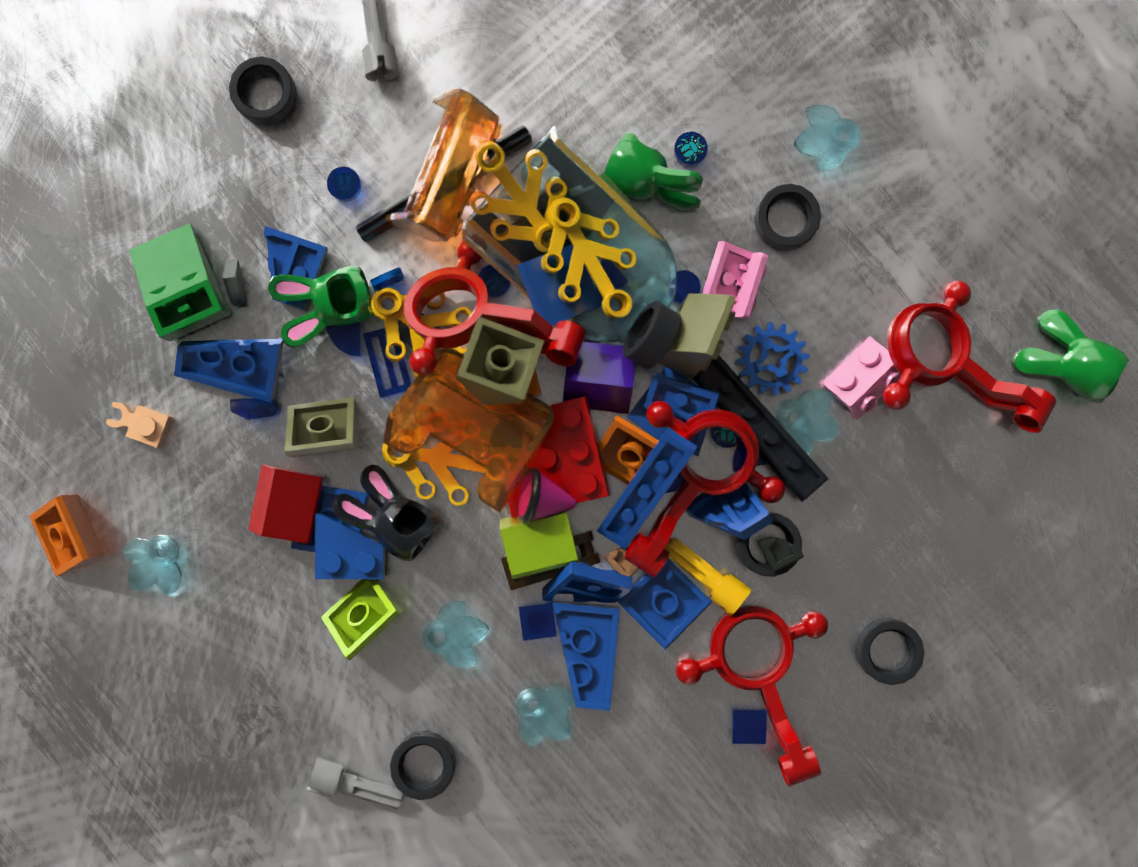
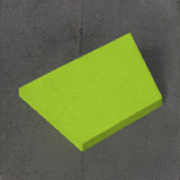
[500,511,579,579]
[321,579,405,661]

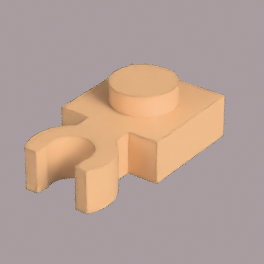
[106,402,172,448]

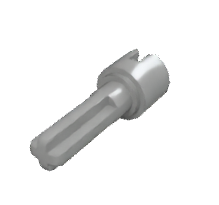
[361,0,398,82]
[307,757,404,809]

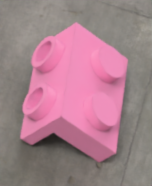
[702,241,768,319]
[822,337,901,419]

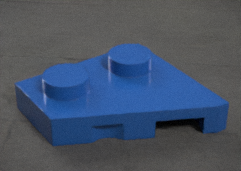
[264,226,328,312]
[686,472,773,540]
[315,513,385,579]
[542,562,632,603]

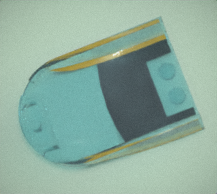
[462,126,677,343]

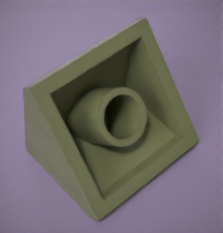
[456,316,544,405]
[284,397,361,457]

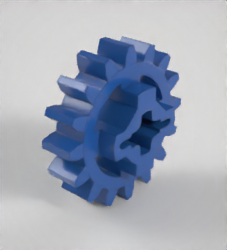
[735,322,810,396]

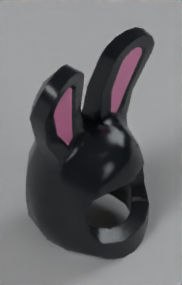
[332,465,440,561]

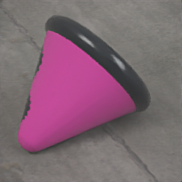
[518,467,576,524]

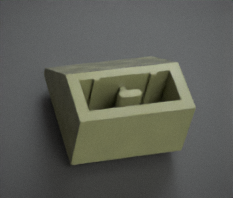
[658,293,736,379]

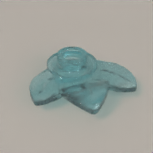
[793,105,861,171]
[776,389,839,454]
[121,535,182,596]
[422,601,489,668]
[515,686,575,747]

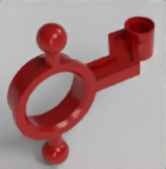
[404,238,586,376]
[883,280,1057,433]
[624,401,785,577]
[676,605,828,787]

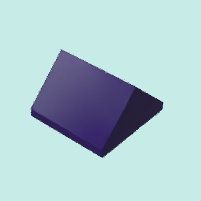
[563,341,635,414]

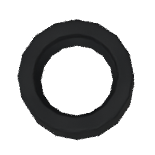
[229,56,297,125]
[754,183,821,251]
[622,301,681,370]
[736,512,802,577]
[855,618,925,685]
[390,731,456,800]

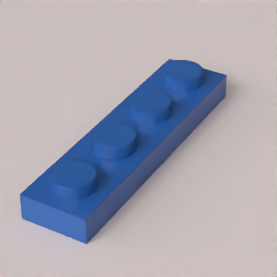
[597,428,697,549]

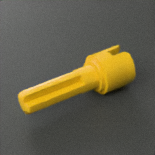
[665,538,752,616]

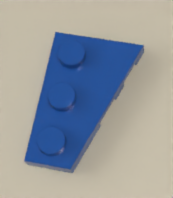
[174,339,284,403]
[552,601,620,711]

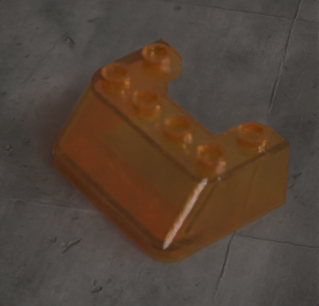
[385,87,502,242]
[383,348,554,512]

